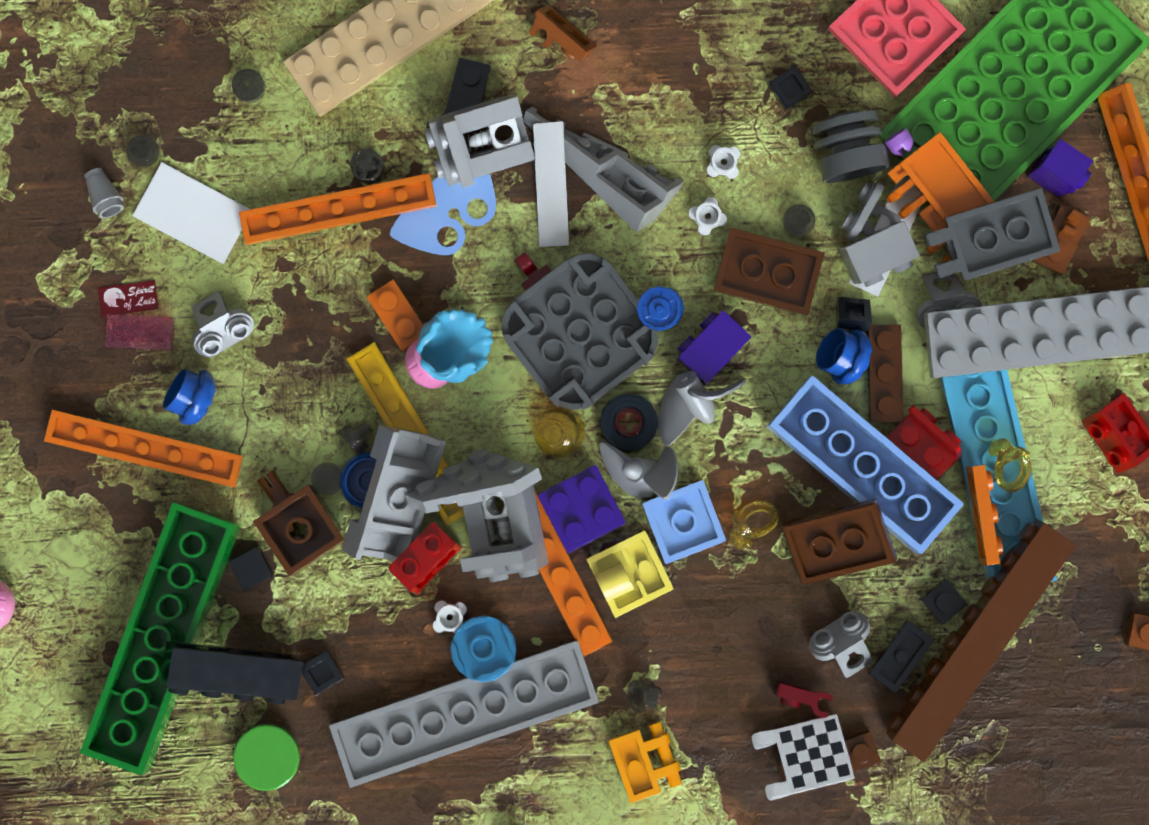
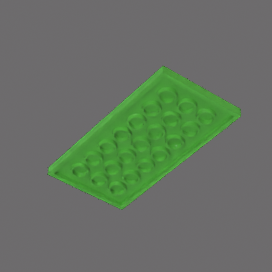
[877,0,1149,201]

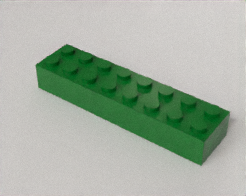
[80,502,241,776]

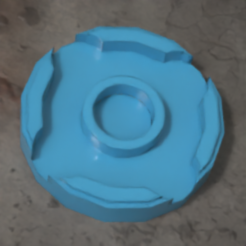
[450,615,517,682]

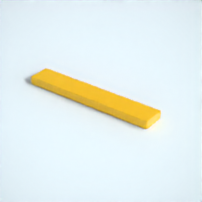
[346,342,464,526]

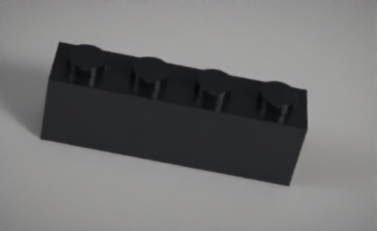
[160,641,303,704]

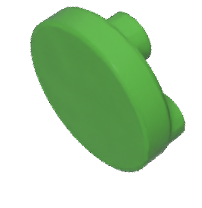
[233,723,300,791]

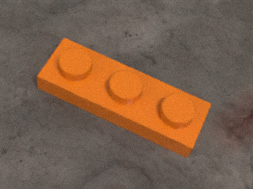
[966,465,1003,565]

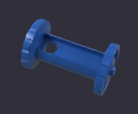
[637,287,684,331]

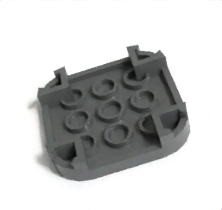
[501,253,658,410]

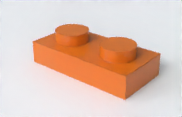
[367,279,423,352]

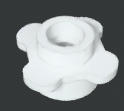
[707,145,740,179]
[689,197,727,236]
[433,600,467,634]

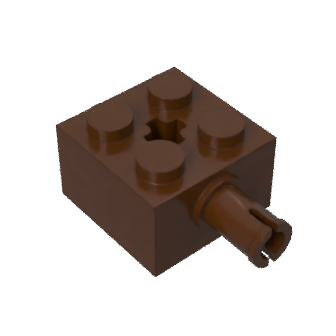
[253,470,346,577]

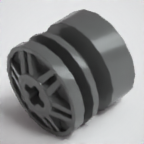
[810,110,890,183]

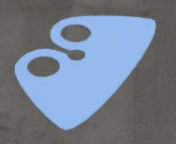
[390,152,496,255]

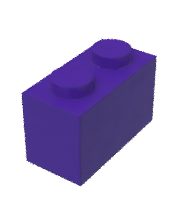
[1027,139,1093,198]
[677,310,751,386]

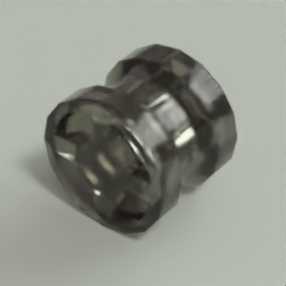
[350,148,385,185]

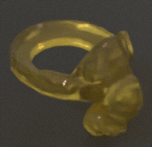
[988,438,1032,492]
[729,501,779,549]

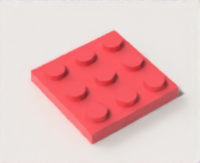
[828,0,966,98]

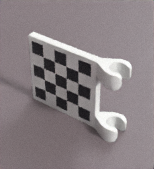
[752,714,855,801]

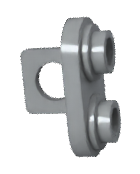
[841,181,901,242]
[916,273,982,328]
[191,292,254,357]
[809,611,873,678]

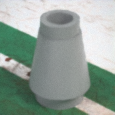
[84,168,124,219]

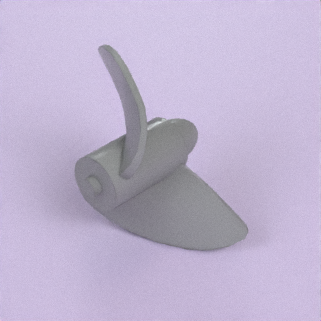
[658,371,746,446]
[599,441,678,499]

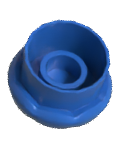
[816,328,872,385]
[163,368,216,425]
[340,452,377,510]

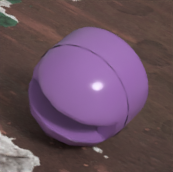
[884,127,913,156]

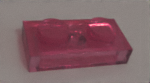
[105,314,175,351]

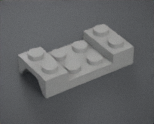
[342,425,446,562]

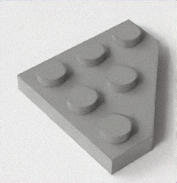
[405,449,542,513]

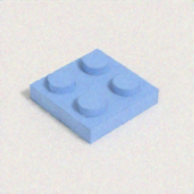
[642,480,726,564]

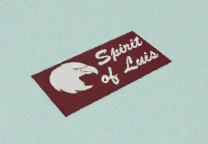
[98,280,159,317]

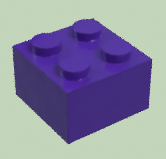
[537,465,626,553]

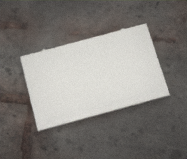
[132,162,251,264]

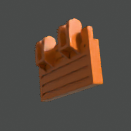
[886,132,995,263]

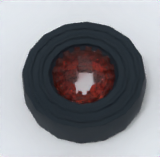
[600,393,658,452]

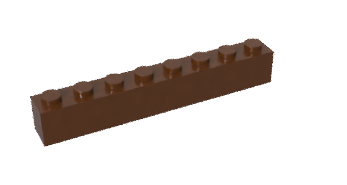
[886,518,1076,762]

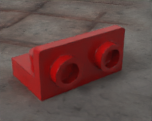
[1082,393,1149,473]
[886,405,962,481]
[388,522,463,594]

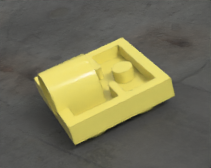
[587,530,674,618]

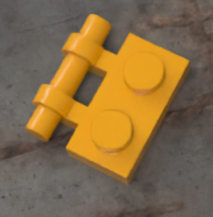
[608,721,682,803]

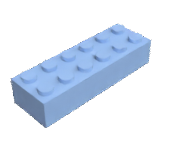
[766,375,964,554]

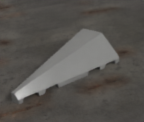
[523,107,684,232]

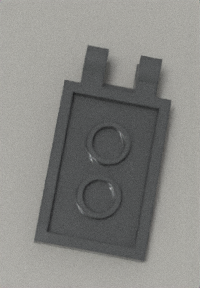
[924,188,1060,281]

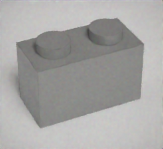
[839,221,920,287]

